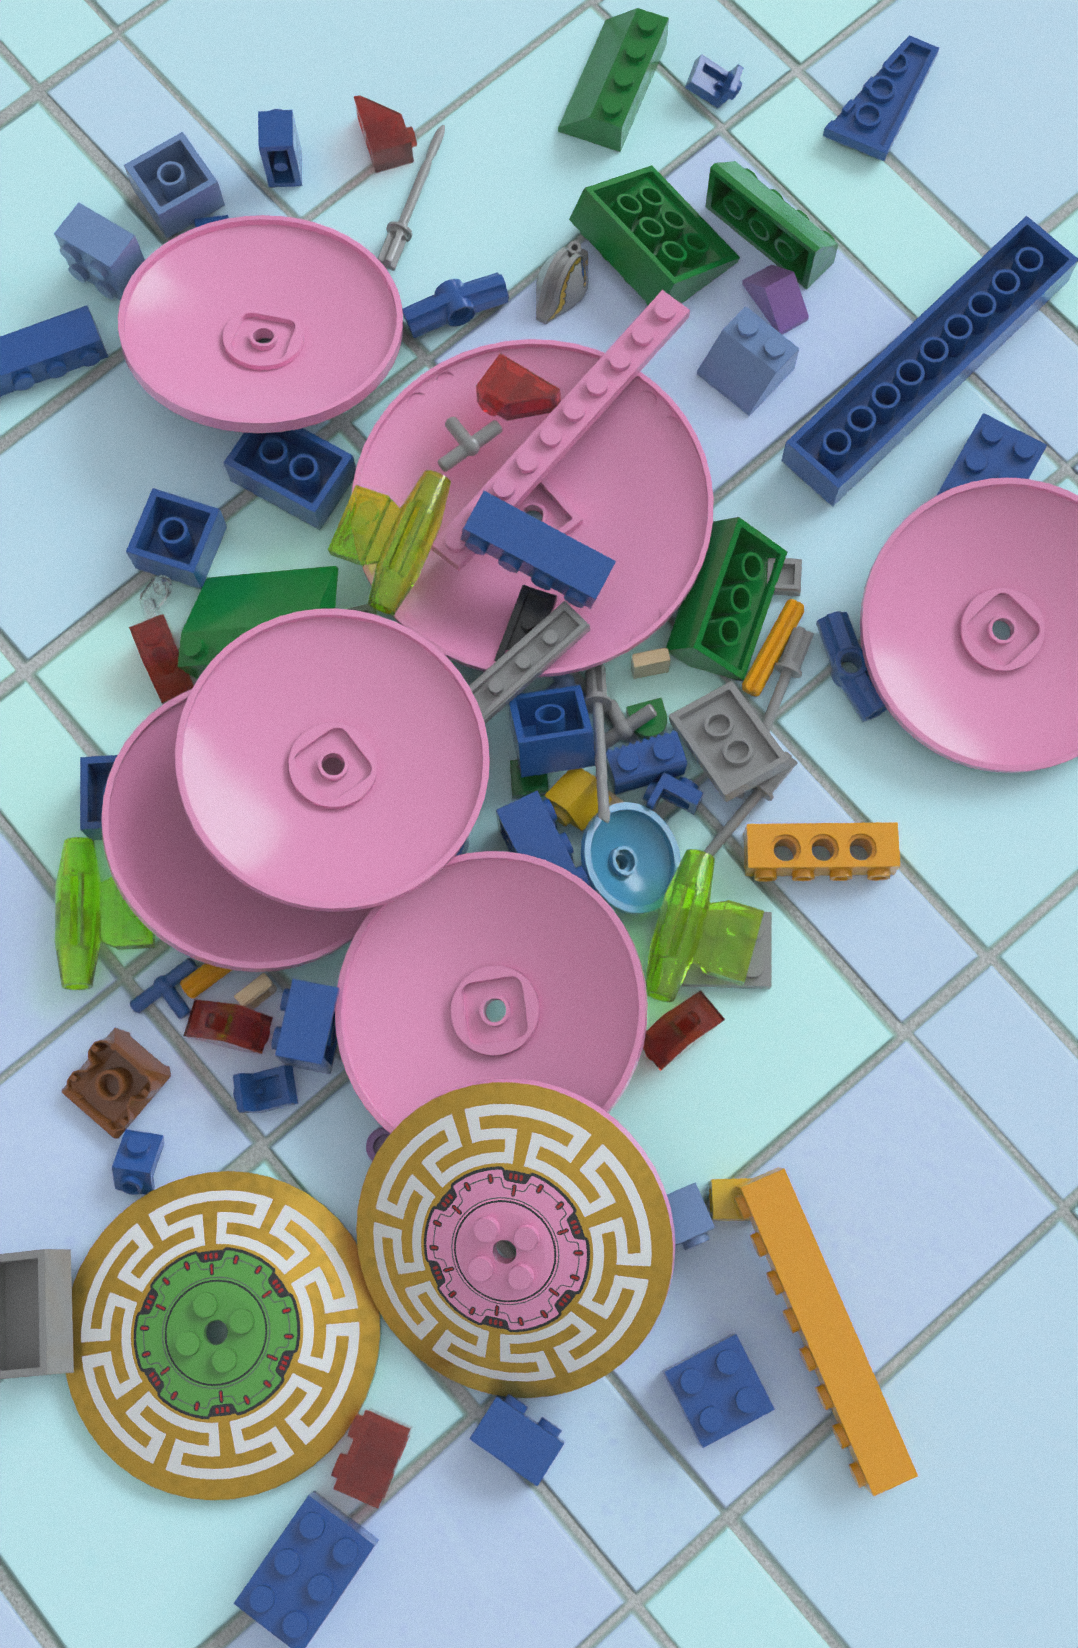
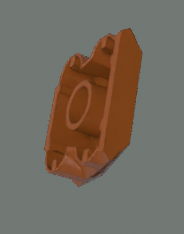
[61,1028,171,1139]

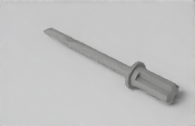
[377,124,445,271]
[737,626,814,799]
[584,664,612,823]
[671,751,798,900]

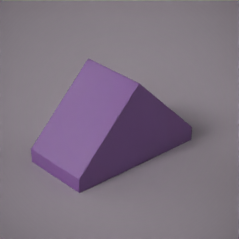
[742,264,809,335]

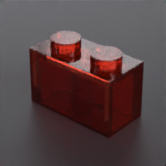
[331,1408,414,1508]

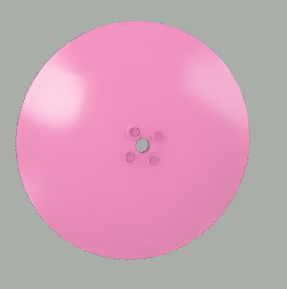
[351,339,714,678]

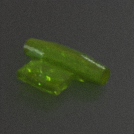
[327,470,451,615]
[54,837,155,990]
[645,849,764,1003]

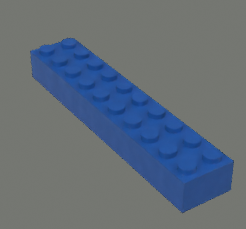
[781,215,1078,507]

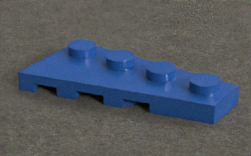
[823,35,940,161]

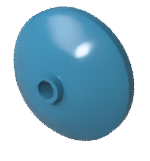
[581,802,681,915]

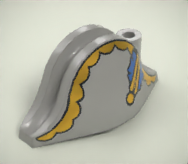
[536,241,588,324]

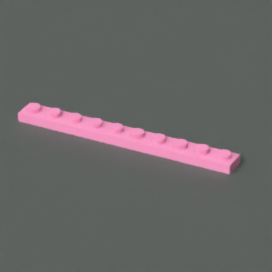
[431,290,690,572]

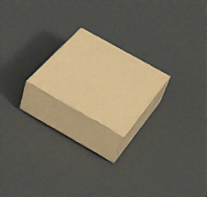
[631,648,671,679]
[234,972,278,1012]

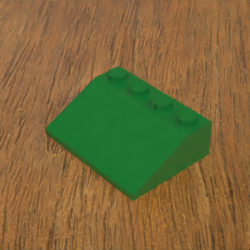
[569,165,740,305]
[177,566,339,680]

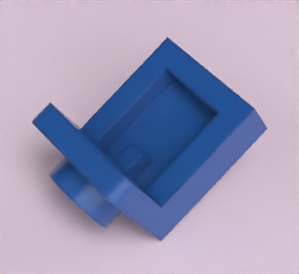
[685,54,744,109]
[642,773,703,815]
[233,1065,298,1113]
[112,1129,164,1195]

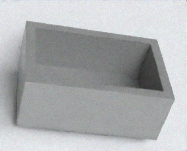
[0,1249,74,1379]

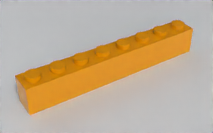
[734,1167,918,1496]

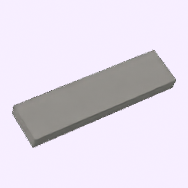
[469,601,590,724]

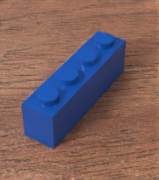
[0,305,109,397]
[460,491,616,609]

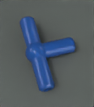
[130,958,198,1019]

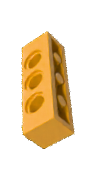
[743,822,900,882]

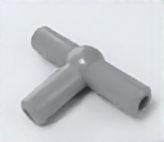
[438,417,502,472]
[594,699,657,752]

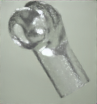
[139,575,173,629]

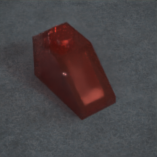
[353,95,417,173]
[476,353,561,421]
[129,614,194,704]
[643,990,725,1071]
[183,999,273,1054]

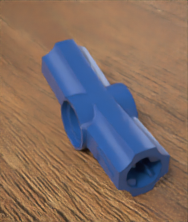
[402,272,509,339]
[816,611,887,722]

